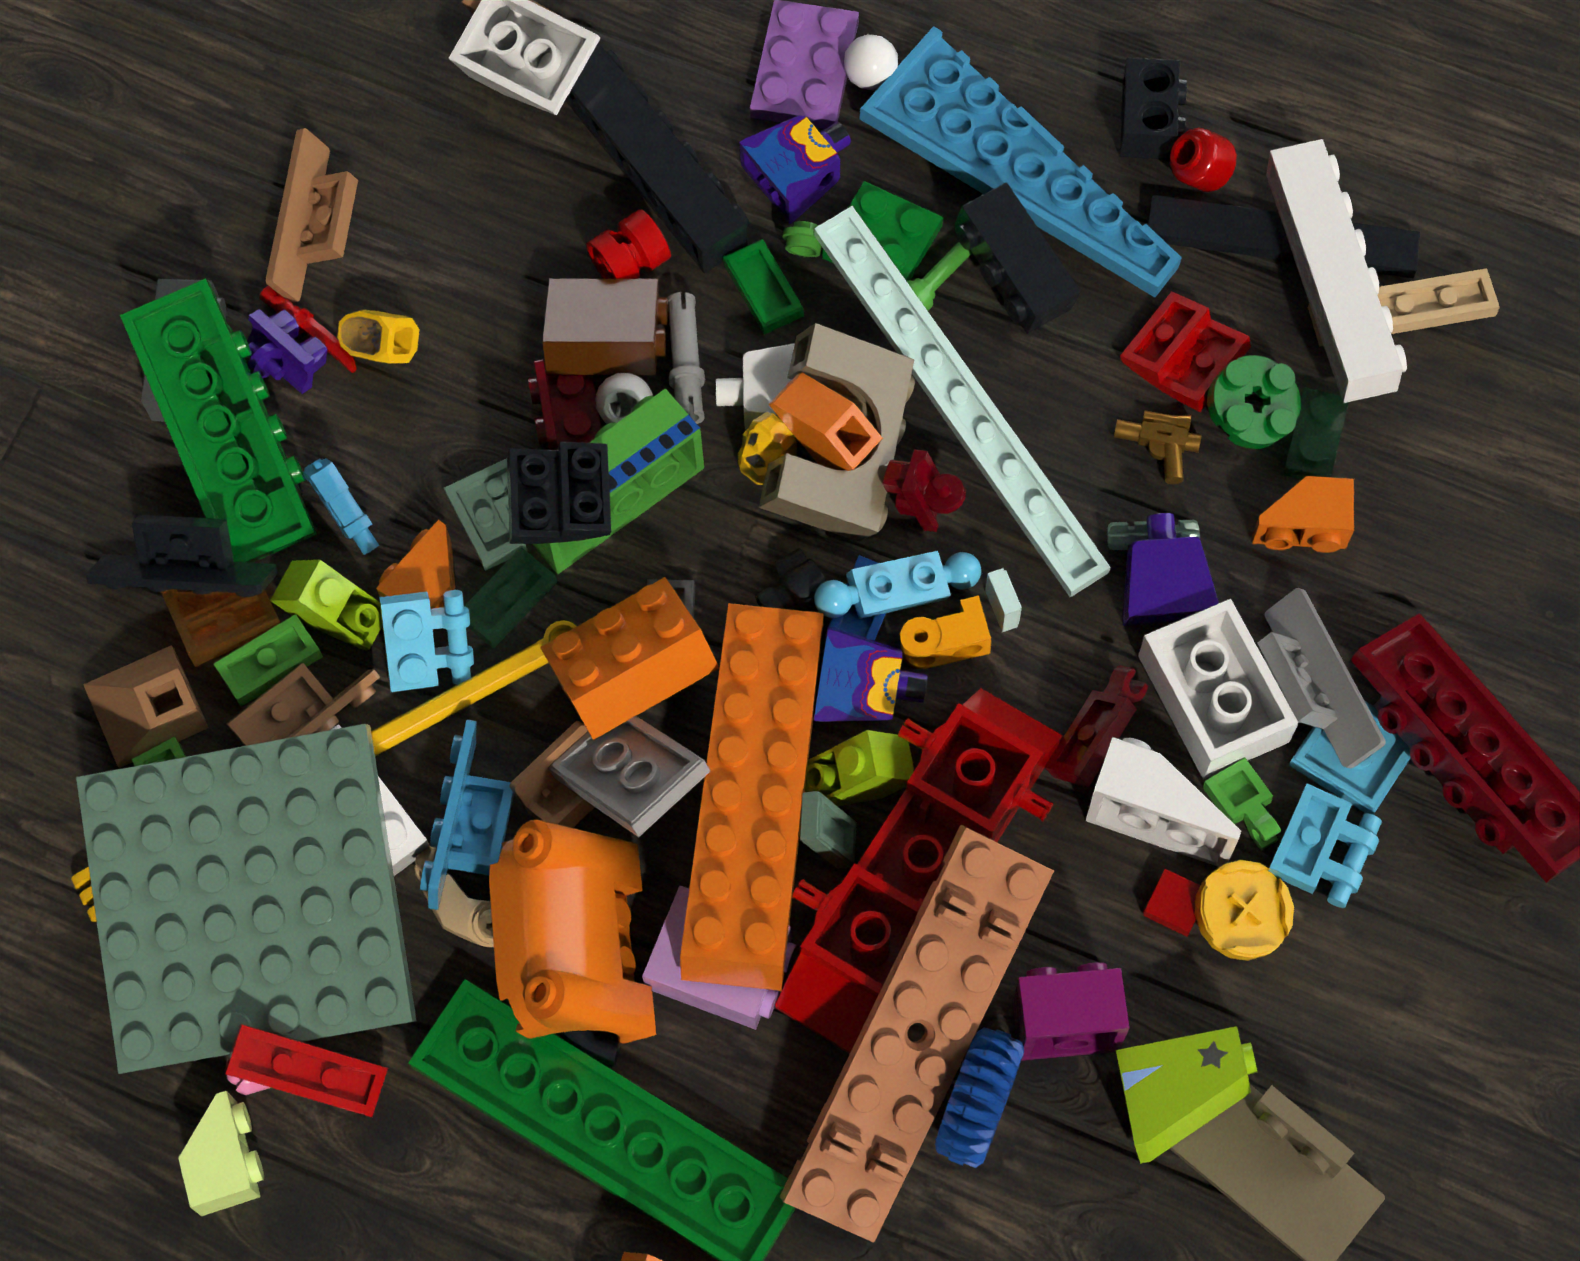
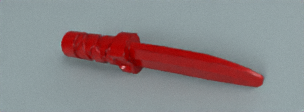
[259,286,357,373]

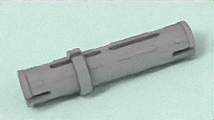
[667,292,705,424]

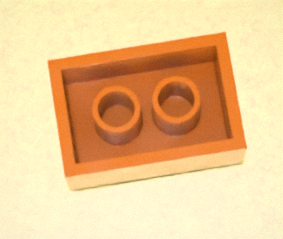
[540,577,720,740]

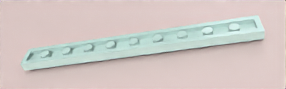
[814,206,1111,597]

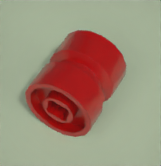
[586,209,671,279]

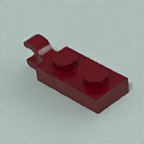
[1045,665,1148,787]

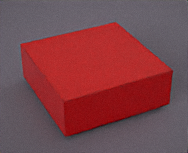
[1143,869,1201,937]

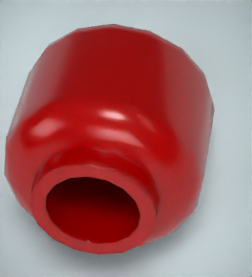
[1170,127,1237,192]

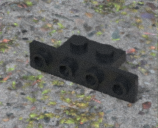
[86,515,278,597]

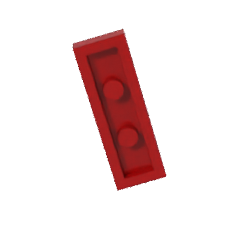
[224,1024,388,1117]

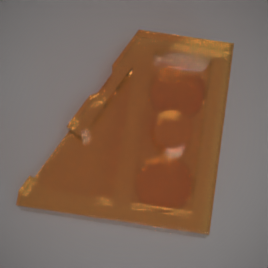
[161,589,280,667]

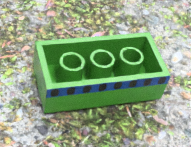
[532,388,704,575]

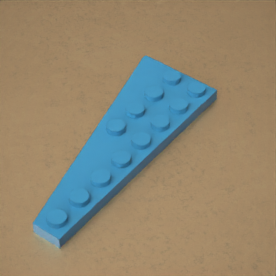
[859,26,1182,297]

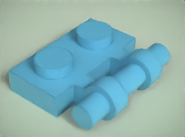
[379,590,474,692]
[1268,784,1382,908]

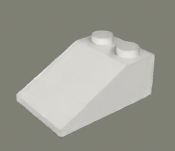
[449,0,600,115]
[1086,737,1241,867]

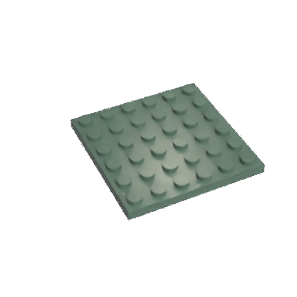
[76,724,417,1074]

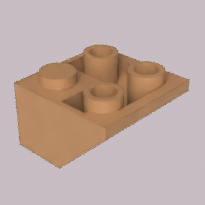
[83,645,209,768]

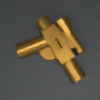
[1114,411,1201,484]

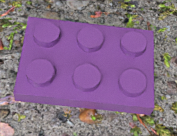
[750,0,859,129]

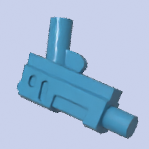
[303,458,379,555]

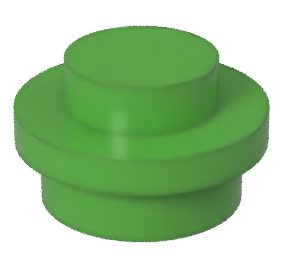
[782,221,822,257]

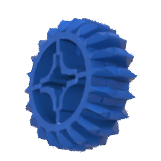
[935,1027,1024,1168]

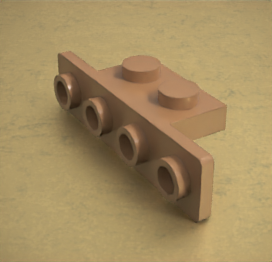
[266,128,358,302]
[226,663,380,746]

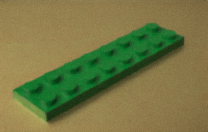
[408,979,796,1261]

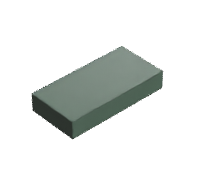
[800,791,857,869]

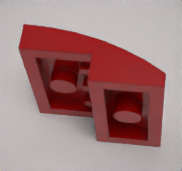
[1120,291,1251,412]

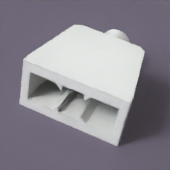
[716,343,795,437]

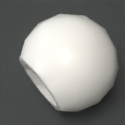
[844,34,898,91]
[595,373,653,424]

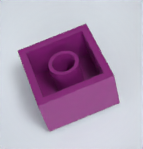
[1013,963,1129,1061]

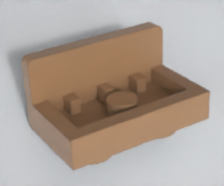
[509,721,595,828]

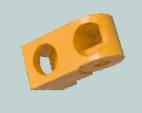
[900,595,991,669]

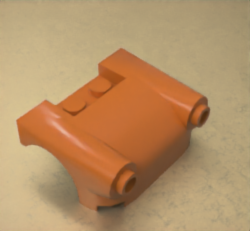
[489,820,656,1044]

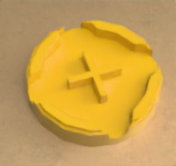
[1194,860,1294,961]

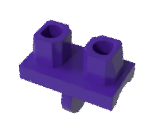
[247,309,327,394]

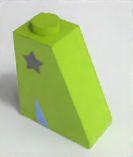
[1116,1026,1258,1164]

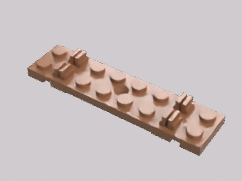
[780,825,1054,1243]

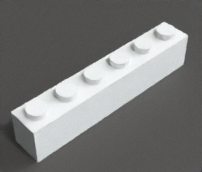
[1266,139,1407,403]

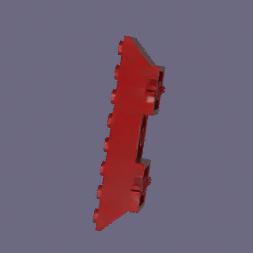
[775,688,1063,1054]

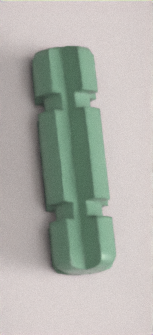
[1107,519,1200,550]

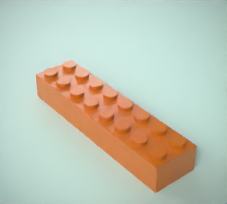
[680,603,824,991]

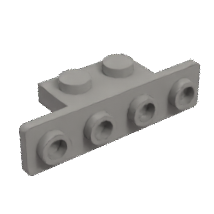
[1257,588,1386,769]

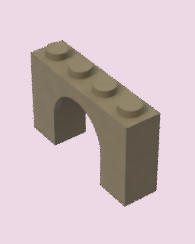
[759,323,915,542]

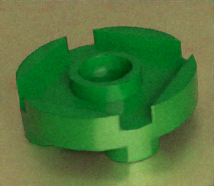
[1207,355,1301,449]

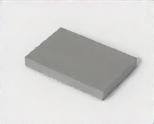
[549,716,710,837]

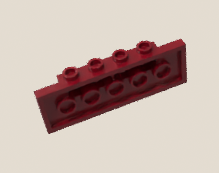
[1350,613,1580,883]

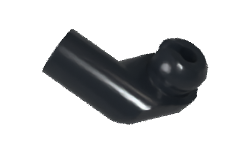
[560,1030,621,1067]

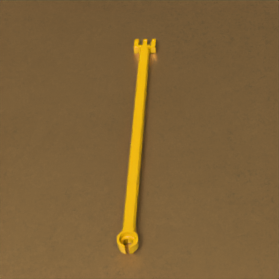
[71,620,577,922]

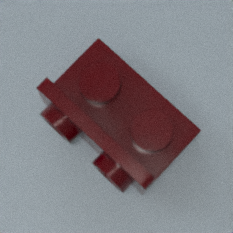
[528,359,602,450]

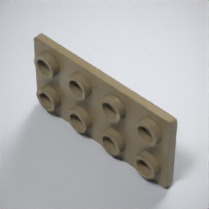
[1170,1085,1385,1261]

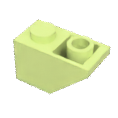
[178,1091,264,1216]

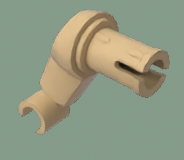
[415,846,494,947]

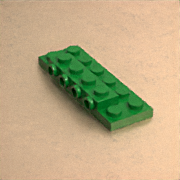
[120,278,317,563]

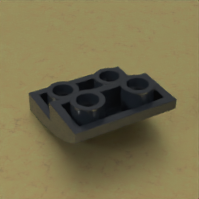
[507,442,611,544]

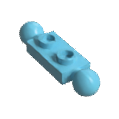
[814,551,981,619]

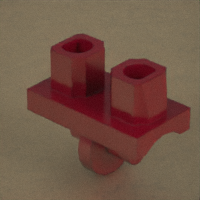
[883,449,966,532]

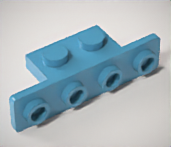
[420,720,514,910]

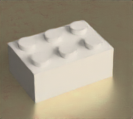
[1138,599,1298,780]

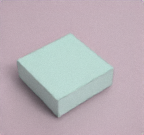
[985,568,1022,632]

